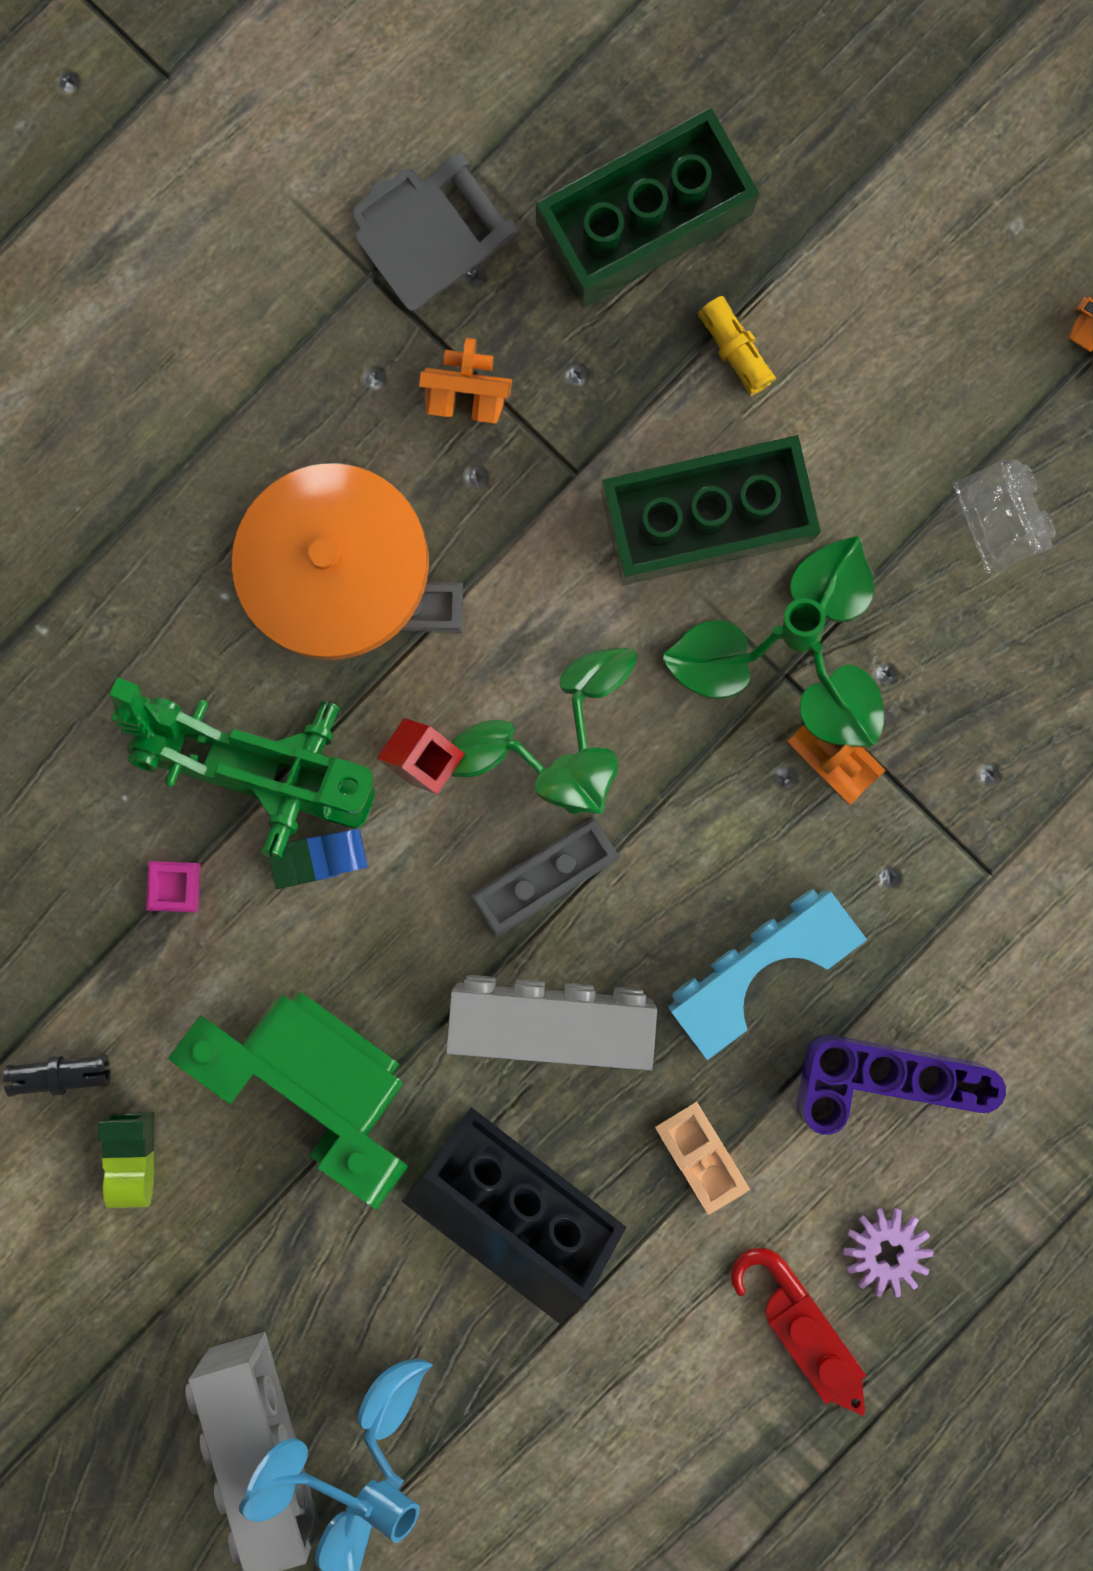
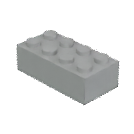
[446,975,657,1071]
[185,1332,320,1571]

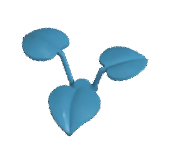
[239,1359,433,1571]

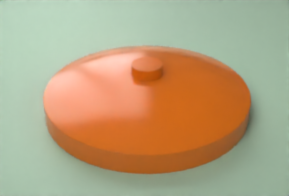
[232,464,429,660]

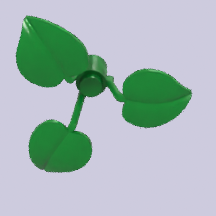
[663,536,884,748]
[451,648,638,814]

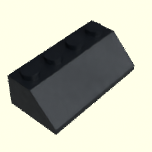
[401,1107,627,1324]

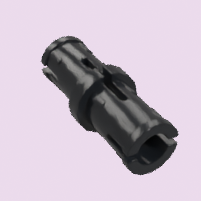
[3,1055,111,1097]

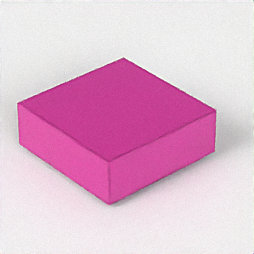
[146,861,201,912]

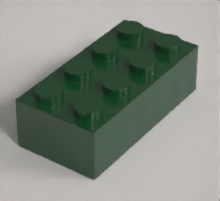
[536,107,760,308]
[600,435,821,586]

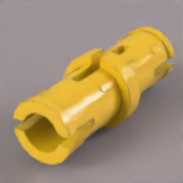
[697,296,776,396]

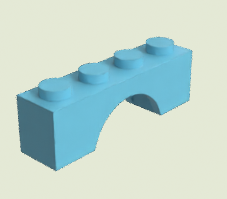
[668,889,867,1060]

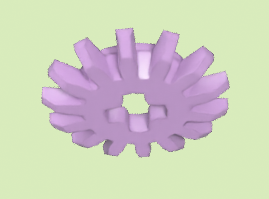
[844,1208,933,1297]

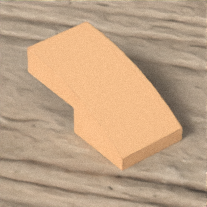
[655,1102,751,1216]

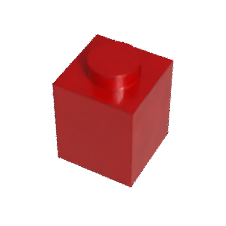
[377,718,465,795]

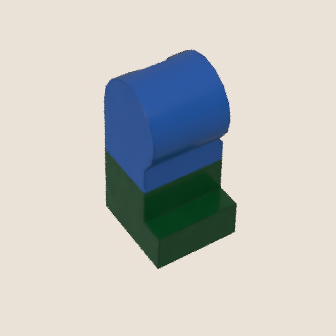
[269,829,368,890]

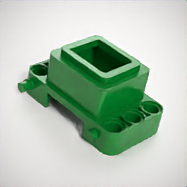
[167,992,408,1210]

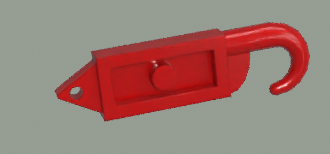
[731,1248,866,1416]

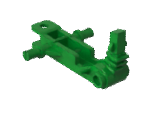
[109,677,375,860]

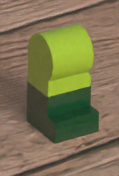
[98,1112,154,1208]

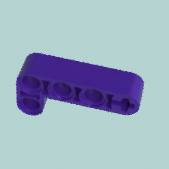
[797,1035,1006,1135]

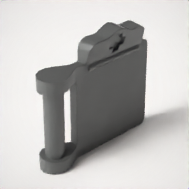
[353,152,520,313]

